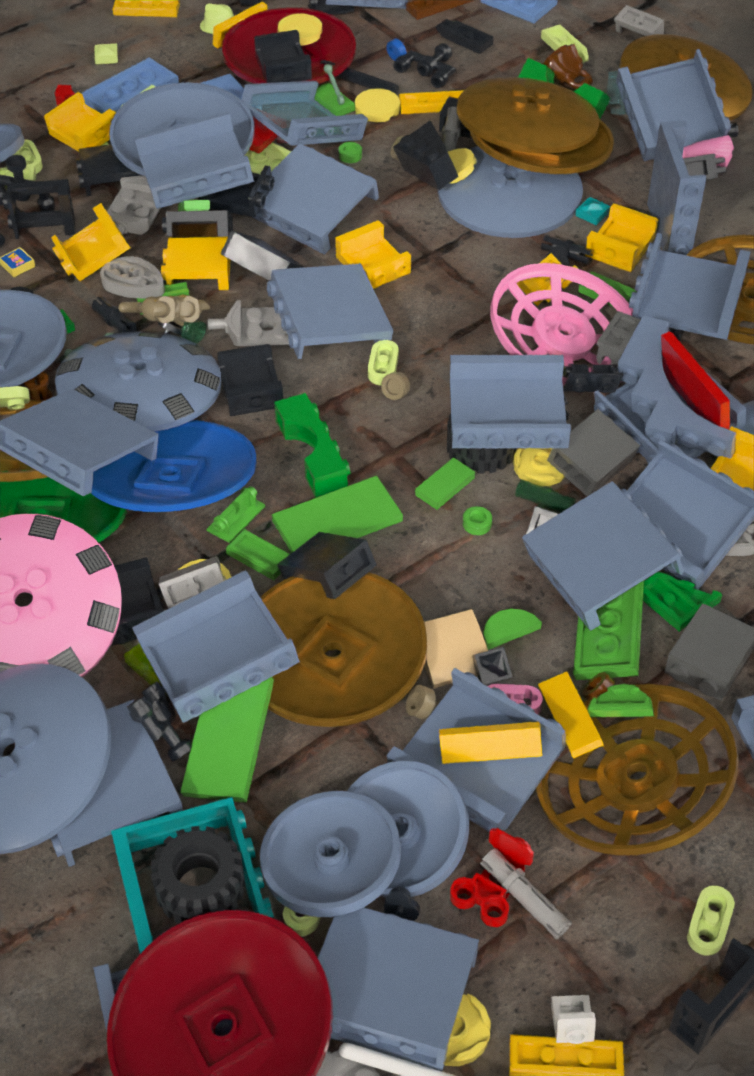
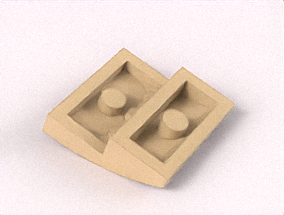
[424,609,488,688]

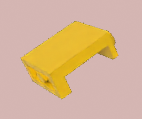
[44,92,116,152]
[51,203,130,282]
[585,203,658,272]
[335,220,411,289]
[161,237,231,290]
[711,426,754,491]

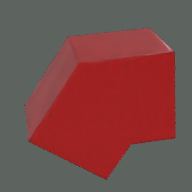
[55,84,75,105]

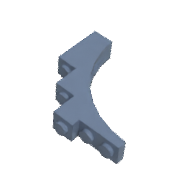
[618,315,736,459]

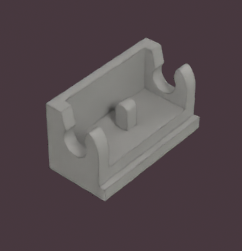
[614,5,664,36]
[159,556,226,609]

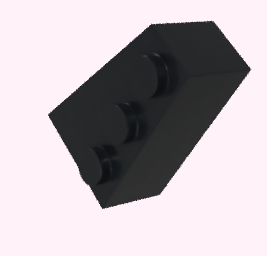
[393,120,459,190]

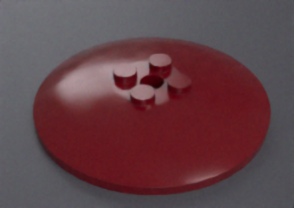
[222,7,356,84]
[107,910,333,1076]

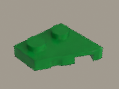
[643,572,722,632]

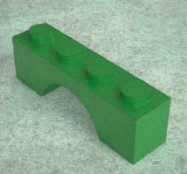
[518,58,611,119]
[274,393,351,498]

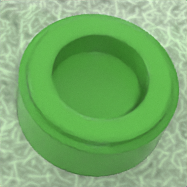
[338,142,362,163]
[463,506,492,535]

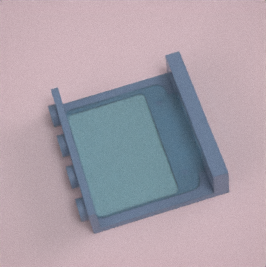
[241,81,368,146]

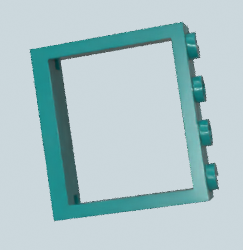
[111,797,274,954]

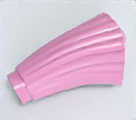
[682,135,734,167]

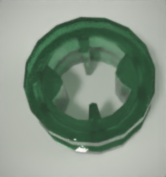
[181,319,206,344]

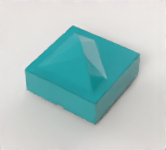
[576,197,610,225]

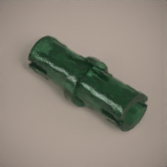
[515,479,576,513]

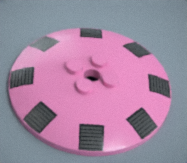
[0,514,122,677]

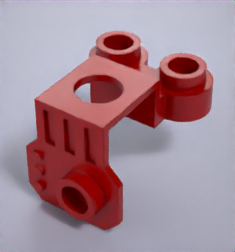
[450,828,534,927]

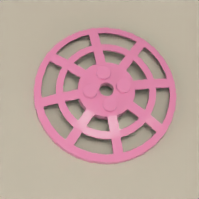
[490,263,633,386]

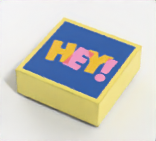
[0,247,35,277]

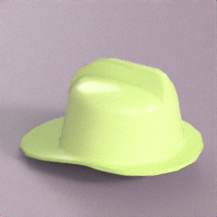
[200,3,234,34]

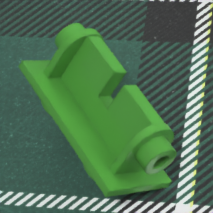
[207,486,265,543]

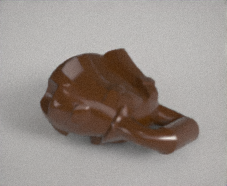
[542,44,593,89]

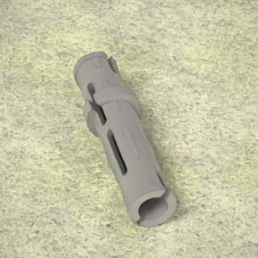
[480,848,572,939]

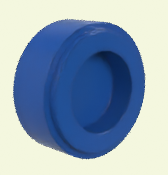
[387,38,407,61]

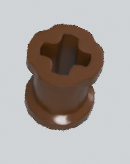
[24,372,53,400]

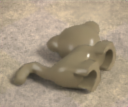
[118,294,210,326]

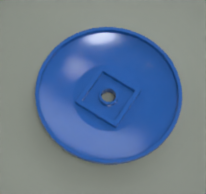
[91,420,257,512]

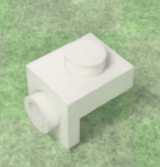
[551,995,596,1044]

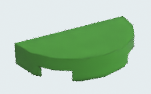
[483,608,542,650]
[587,684,654,717]

